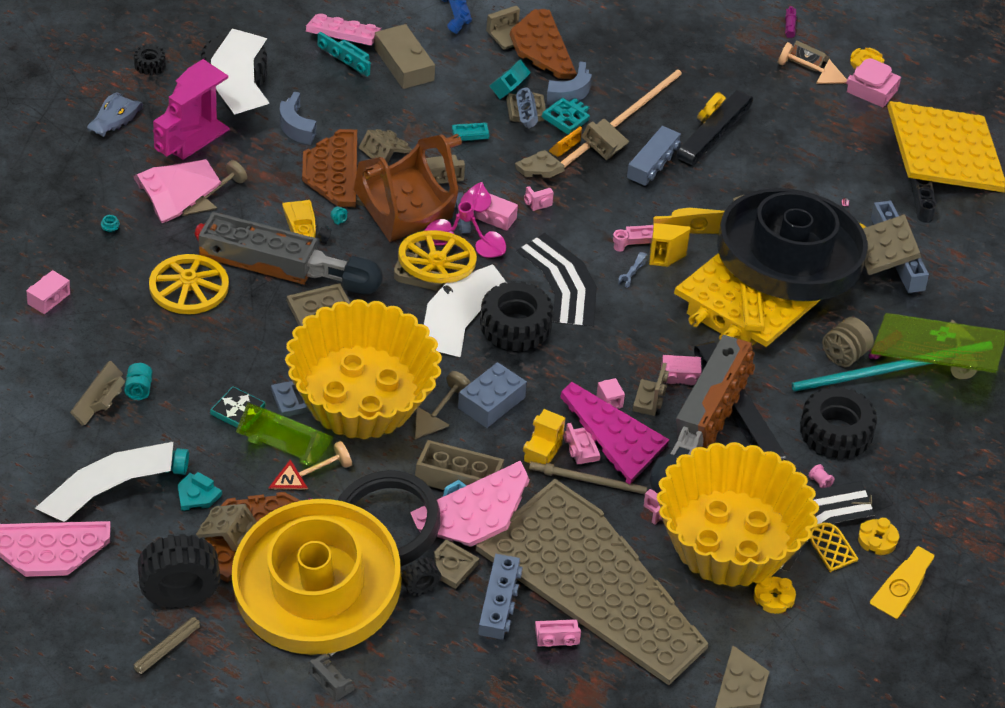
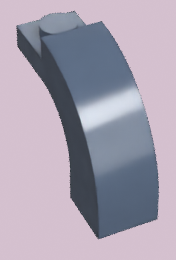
[546,62,592,105]
[280,92,317,145]

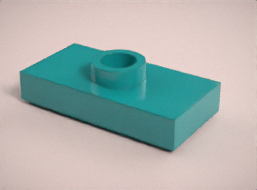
[451,123,489,141]

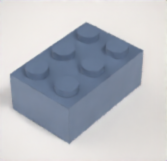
[458,362,527,428]

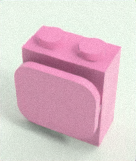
[846,59,901,108]

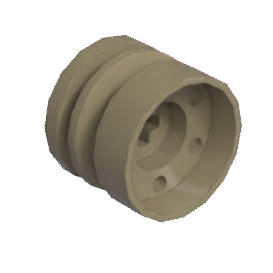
[822,317,874,367]

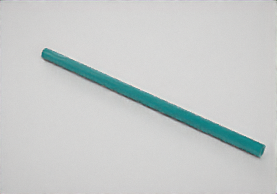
[792,342,993,392]

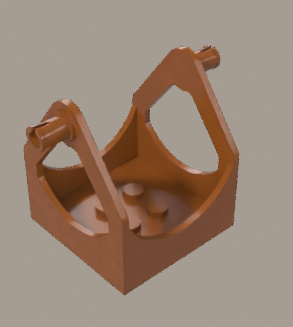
[354,134,462,242]

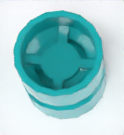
[124,363,153,400]
[166,448,189,475]

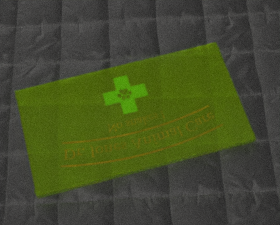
[871,313,1005,373]

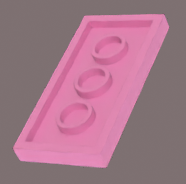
[306,14,381,45]

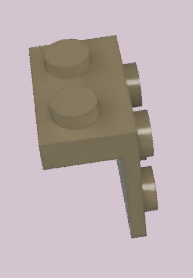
[486,5,520,49]

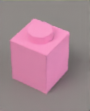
[596,378,625,409]

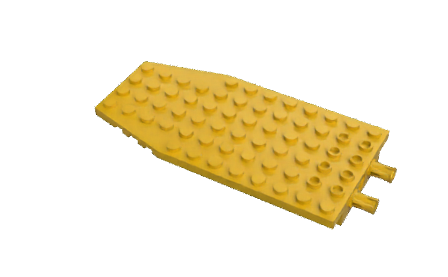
[674,224,866,347]

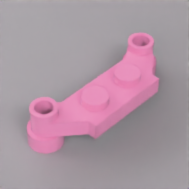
[613,225,653,252]

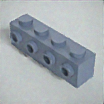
[627,126,681,186]
[479,554,523,640]

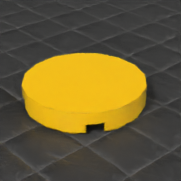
[850,48,884,69]

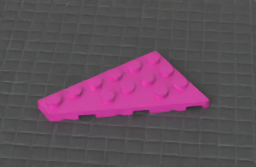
[560,382,669,485]

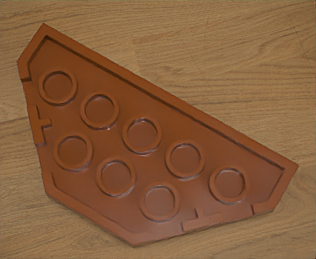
[509,9,577,79]
[302,129,357,207]
[204,492,300,583]

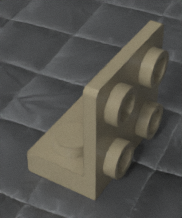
[581,119,629,160]
[359,129,412,164]
[426,155,465,184]
[633,363,669,416]
[196,504,257,551]

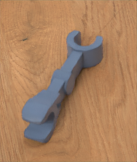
[618,252,647,288]

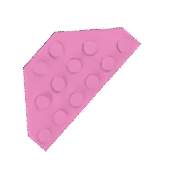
[410,461,530,547]
[0,521,111,577]

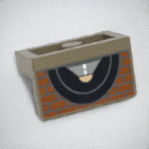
[788,40,830,72]

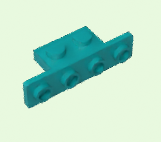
[317,32,371,77]

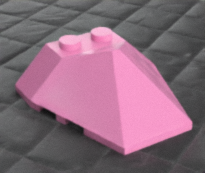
[133,159,221,223]

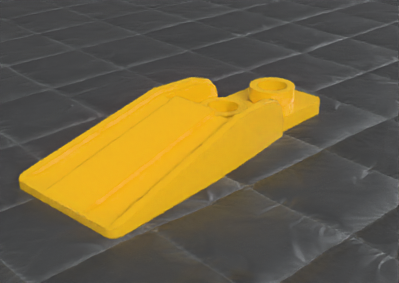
[282,200,316,238]
[653,208,725,234]
[870,546,934,619]

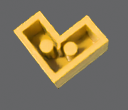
[523,409,565,465]

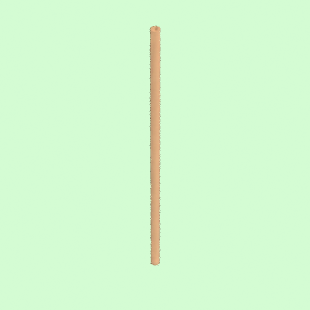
[561,70,682,168]

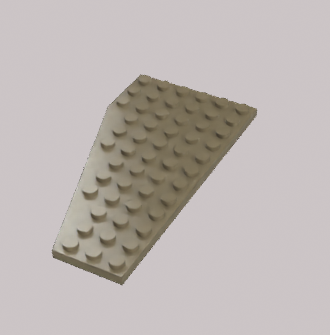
[476,479,708,685]

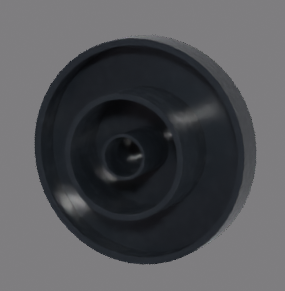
[717,188,868,301]

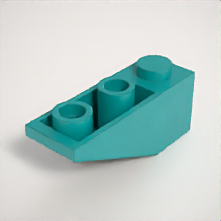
[489,60,531,99]

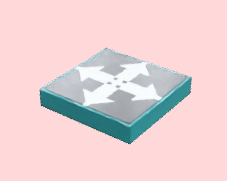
[210,386,265,431]

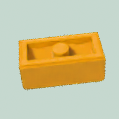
[549,126,582,157]

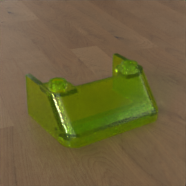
[236,403,333,466]

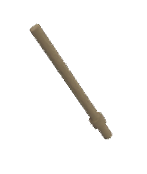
[529,461,647,495]

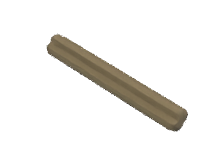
[134,617,200,674]

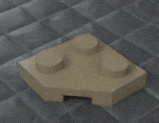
[515,150,565,178]
[434,539,480,589]

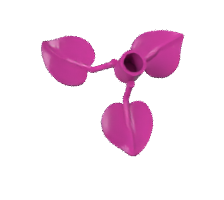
[424,182,506,258]

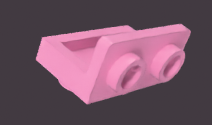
[563,423,600,464]
[535,620,581,647]

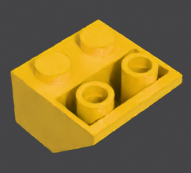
[649,223,691,267]

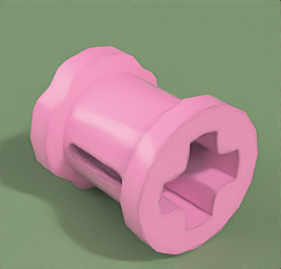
[808,464,835,489]

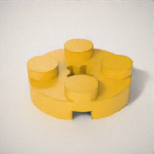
[696,91,726,123]
[858,518,899,555]
[754,576,796,614]

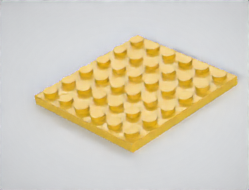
[887,101,1005,193]

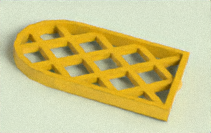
[810,523,858,572]

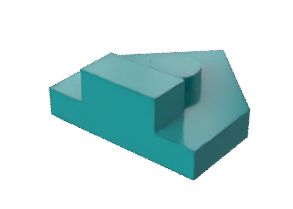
[178,472,222,511]

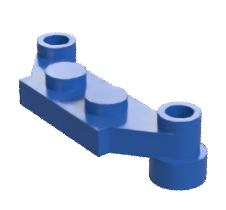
[442,0,472,34]

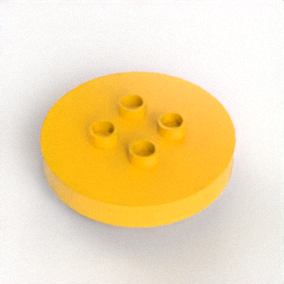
[232,499,401,655]

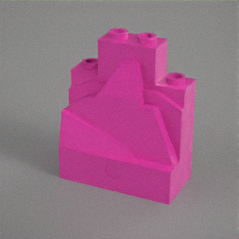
[153,59,229,160]

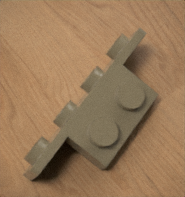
[70,361,126,426]

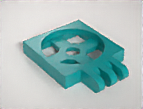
[541,98,590,135]

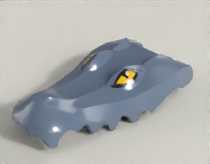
[87,92,143,137]

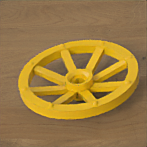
[398,230,477,283]
[149,254,229,314]

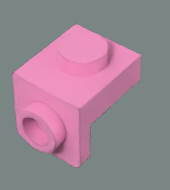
[524,186,554,211]
[644,489,663,525]

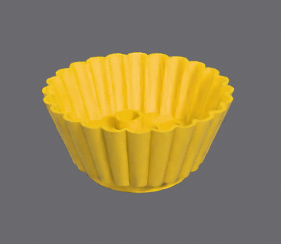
[285,299,442,439]
[656,442,819,587]

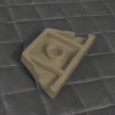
[715,646,769,708]

